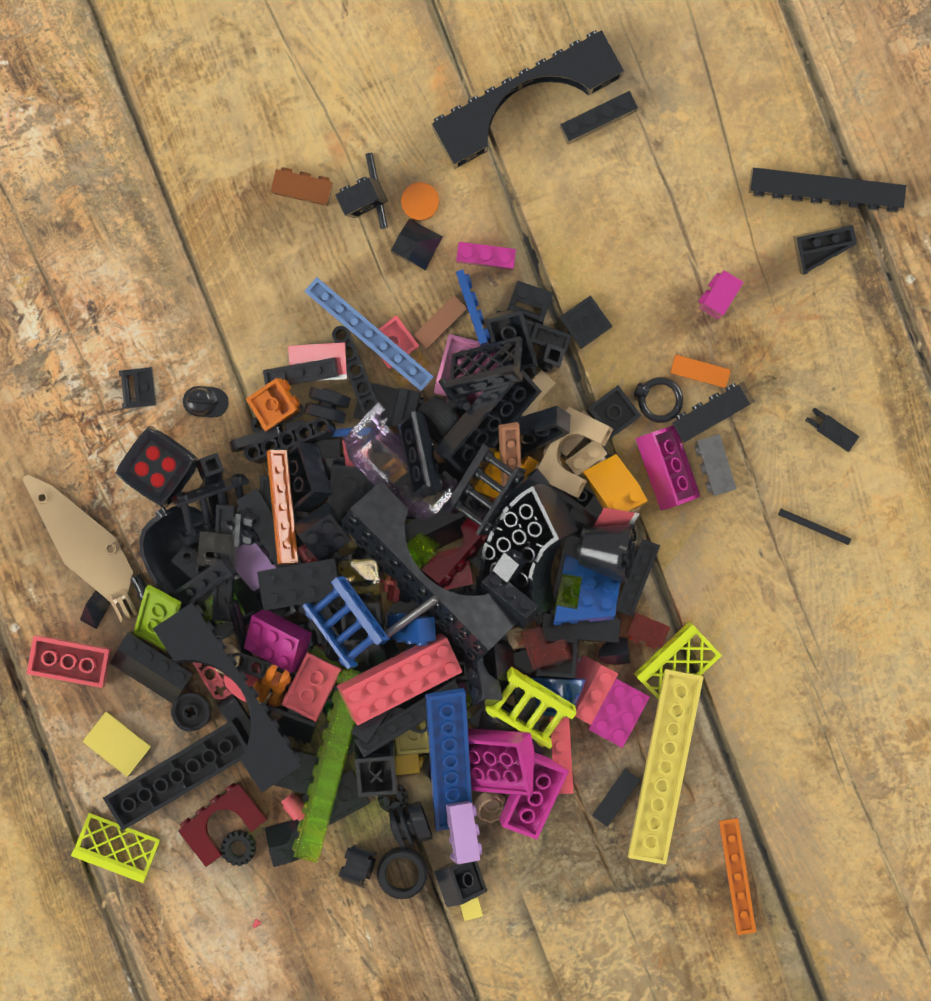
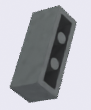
[694,434,736,496]

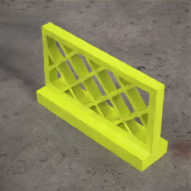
[634,621,722,700]
[71,813,160,883]

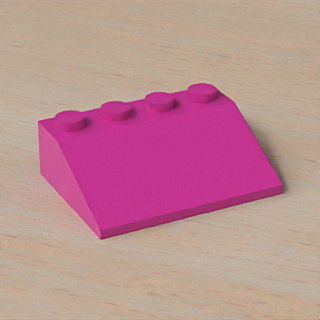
[468,728,534,796]

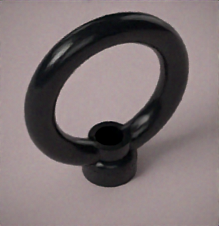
[633,377,683,423]

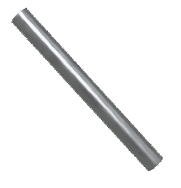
[384,595,439,637]

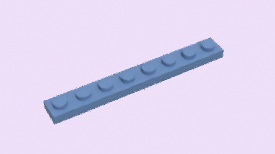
[304,277,434,392]

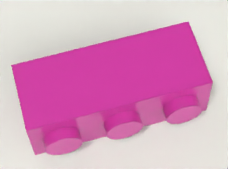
[456,242,516,270]

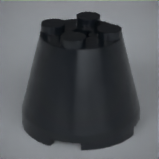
[577,524,637,583]

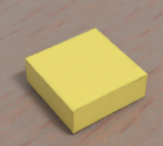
[460,897,483,921]

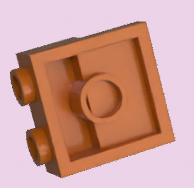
[246,378,301,431]

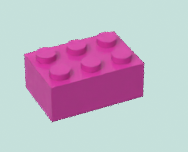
[698,270,744,320]
[244,609,312,673]
[588,678,650,748]

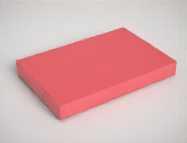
[281,652,343,722]

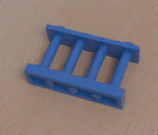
[303,576,389,669]

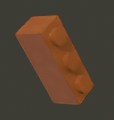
[271,167,333,206]

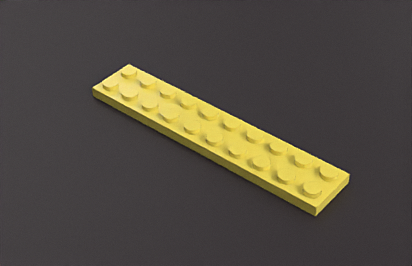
[627,669,703,864]

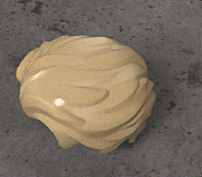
[474,792,506,823]

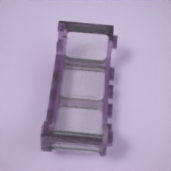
[343,403,459,521]

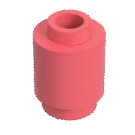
[281,792,309,822]

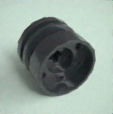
[389,800,433,850]

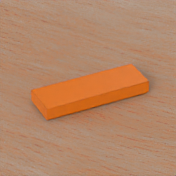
[670,354,731,388]

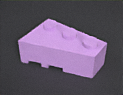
[446,801,482,864]

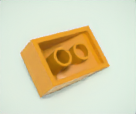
[583,454,648,512]

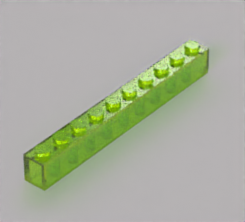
[292,668,363,863]

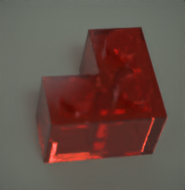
[625,612,670,650]
[521,626,572,671]

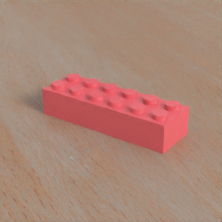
[337,633,462,725]

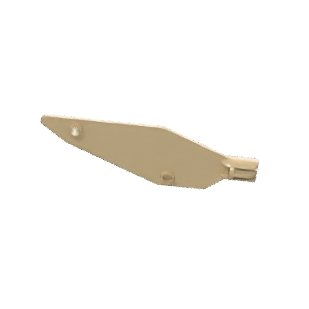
[23,475,138,623]

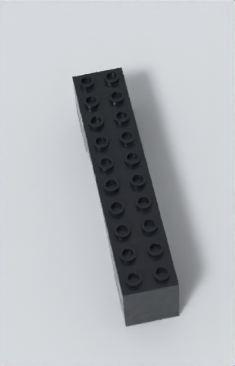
[432,30,624,169]
[339,481,518,663]
[340,594,399,797]
[153,603,302,793]

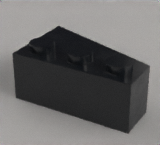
[793,224,857,275]

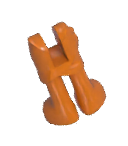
[253,665,291,707]

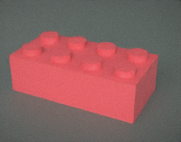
[26,635,112,688]

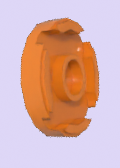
[401,182,439,221]

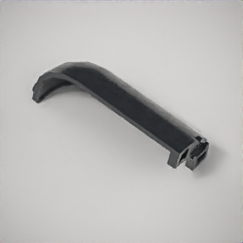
[139,506,260,640]

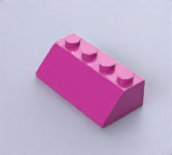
[635,425,701,511]
[499,752,569,839]

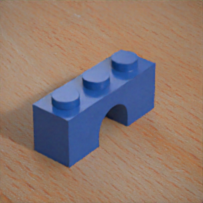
[387,613,436,646]

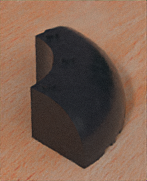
[478,484,578,627]

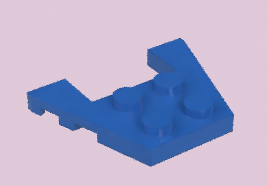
[554,555,620,625]

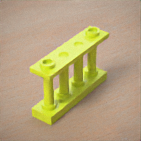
[485,667,577,749]

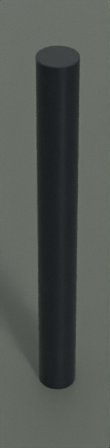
[365,153,388,229]
[778,508,851,545]

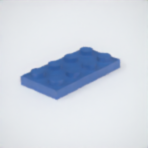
[456,269,491,346]

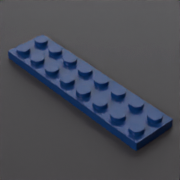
[425,688,472,831]

